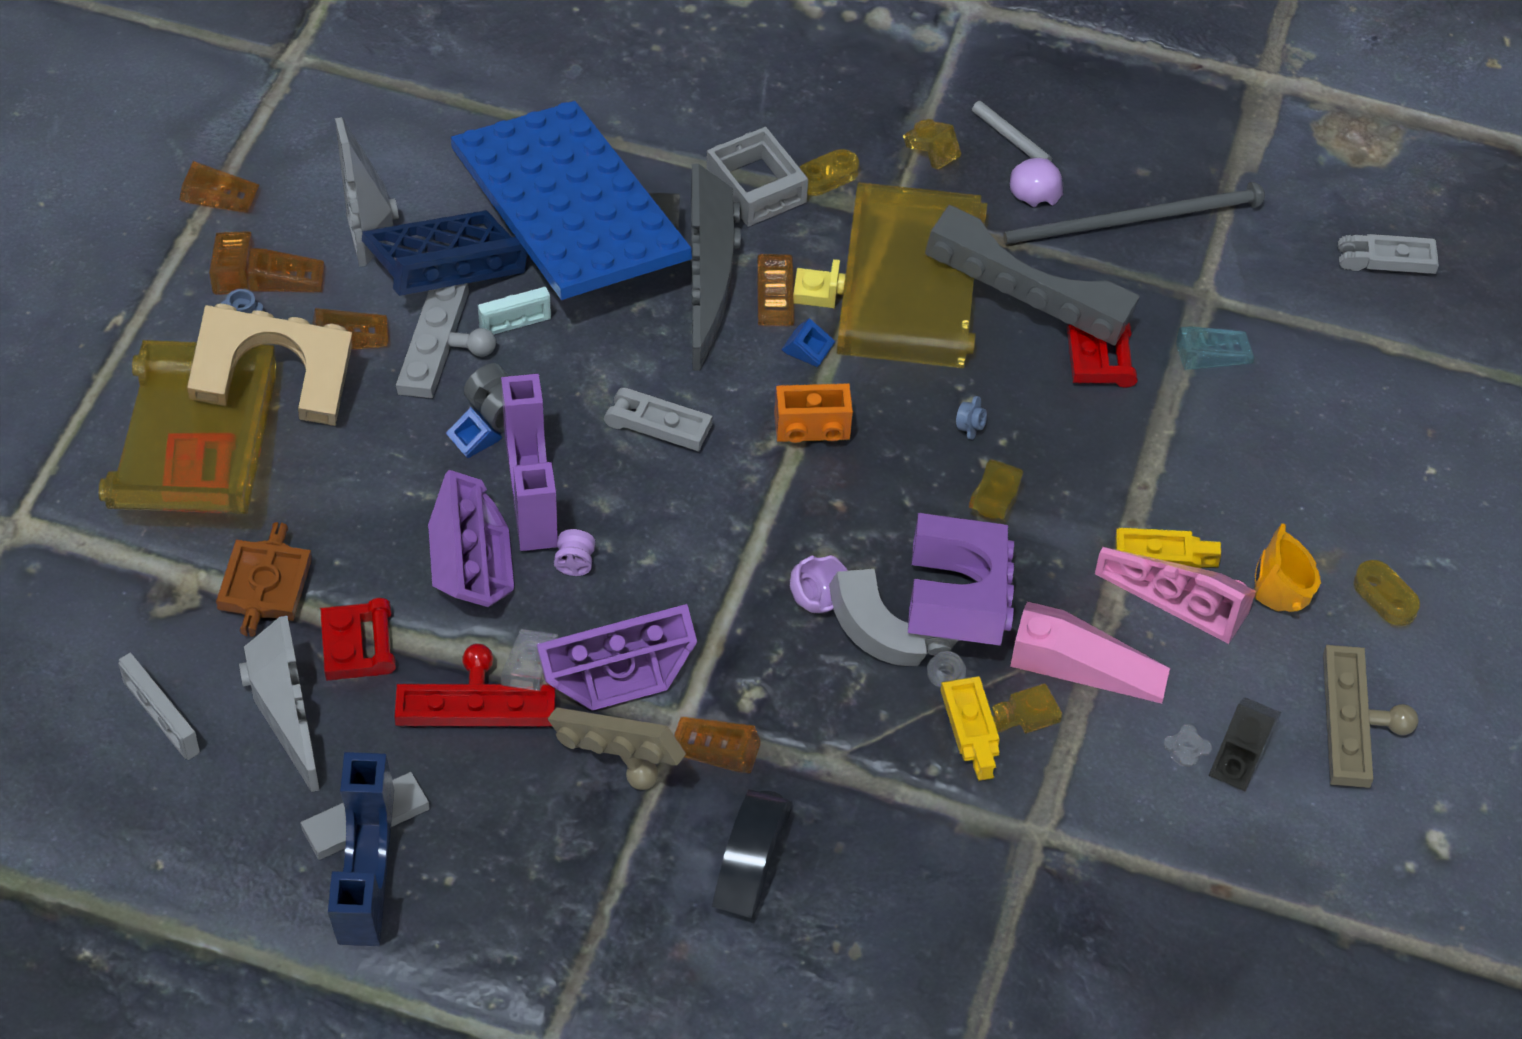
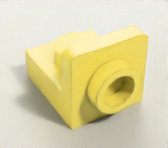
[793,259,846,308]

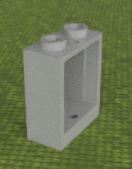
[706,127,808,227]

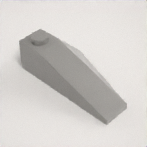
[335,117,399,267]
[239,616,319,792]

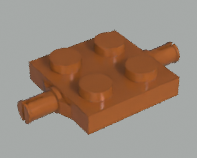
[216,522,312,637]

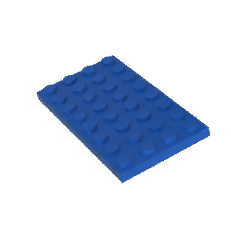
[451,101,692,300]

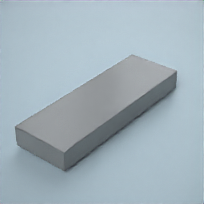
[118,652,200,760]
[300,772,430,860]

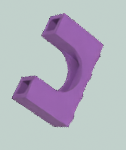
[501,374,558,551]
[907,513,1014,646]

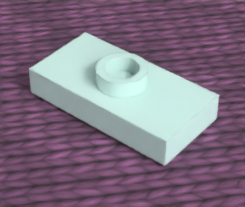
[478,287,551,335]

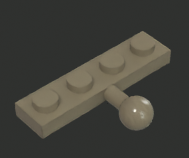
[1323,645,1419,788]
[548,707,686,790]

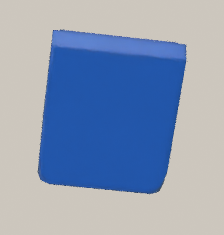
[781,318,836,367]
[446,407,503,458]

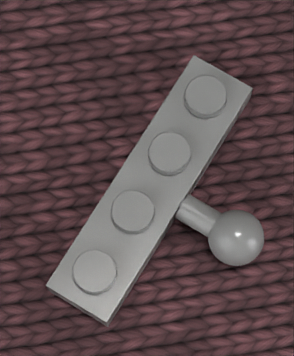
[396,283,496,398]

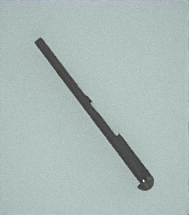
[1003,182,1265,245]

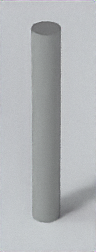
[972,101,1052,161]

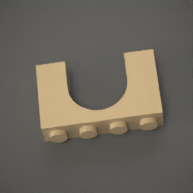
[187,304,352,426]

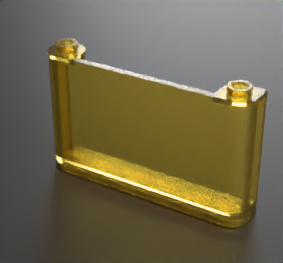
[837,182,987,368]
[99,340,276,514]

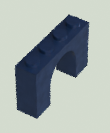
[328,752,395,946]

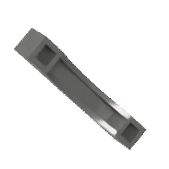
[925,204,1140,346]

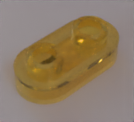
[799,149,859,196]
[1354,560,1420,626]

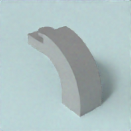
[829,569,958,666]

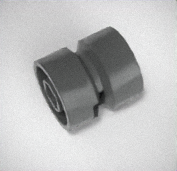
[464,363,509,432]

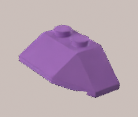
[428,470,514,607]
[536,604,697,711]

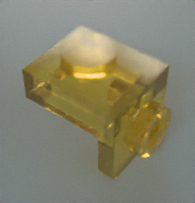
[903,119,961,169]
[969,459,1023,520]

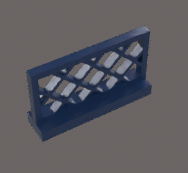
[362,210,527,296]

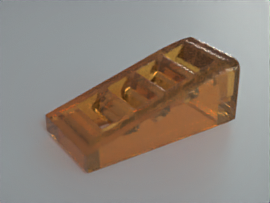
[179,161,259,213]
[209,231,252,295]
[248,248,325,292]
[757,254,794,326]
[311,308,388,349]
[674,717,760,773]

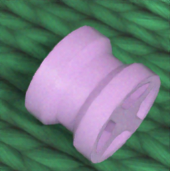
[554,529,595,576]

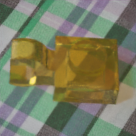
[992,683,1063,734]

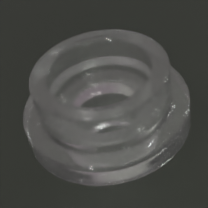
[927,651,966,688]

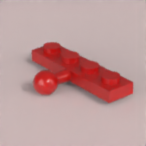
[395,644,556,726]

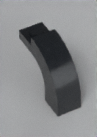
[712,789,792,918]

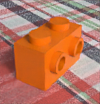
[774,383,853,443]

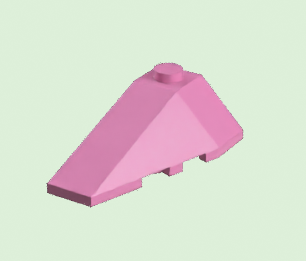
[1095,547,1256,644]
[1010,602,1170,704]

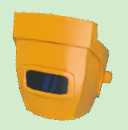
[1254,523,1321,612]

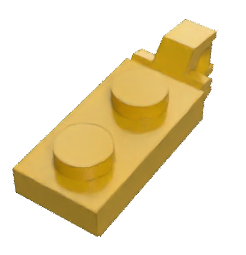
[1115,528,1221,569]
[940,676,1000,781]

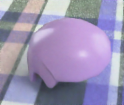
[1010,158,1063,207]
[790,555,848,613]

